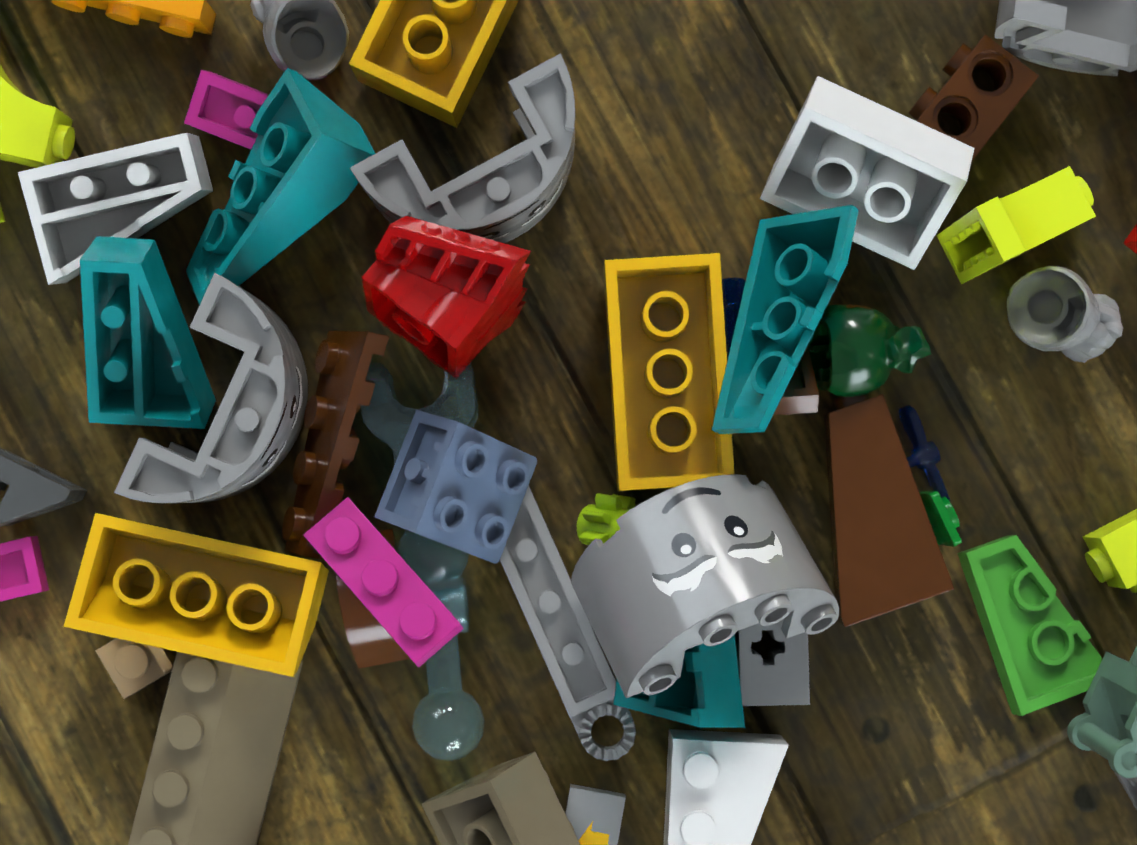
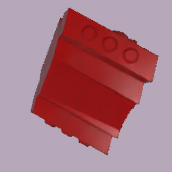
[361,216,531,379]

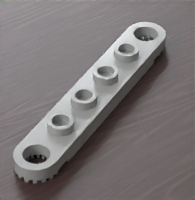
[500,485,636,761]

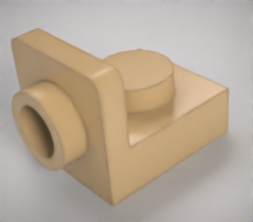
[96,639,177,699]

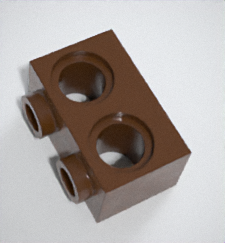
[908,34,1039,161]

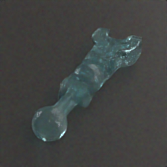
[362,362,485,761]

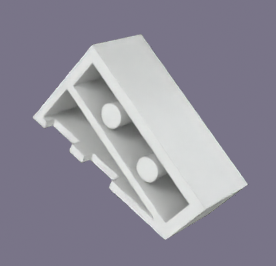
[18,133,213,285]
[664,729,789,845]

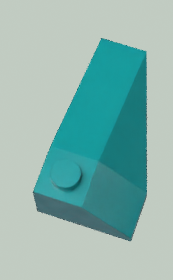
[712,205,859,434]

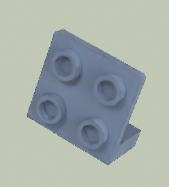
[374,410,537,564]

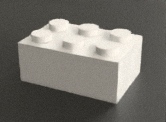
[760,76,975,270]

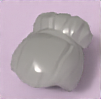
[250,0,349,81]
[1007,266,1123,363]

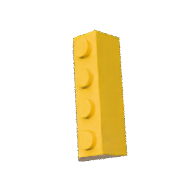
[64,513,329,678]

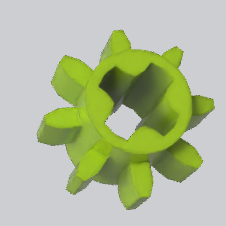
[577,493,636,546]

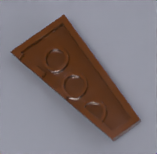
[282,331,389,560]

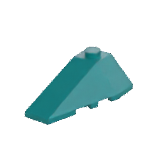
[186,68,376,305]

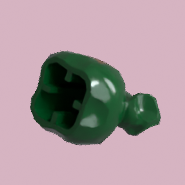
[808,304,931,397]

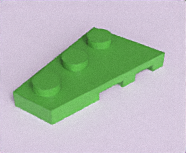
[957,535,1102,716]

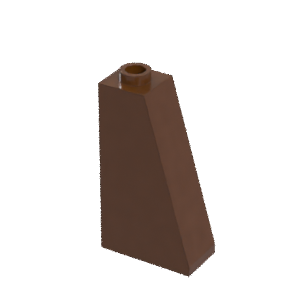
[824,394,954,627]

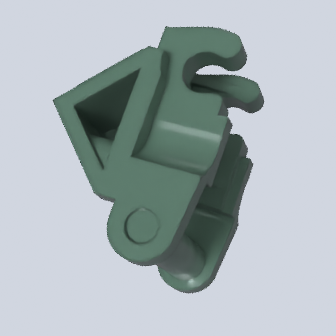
[1067,646,1137,778]

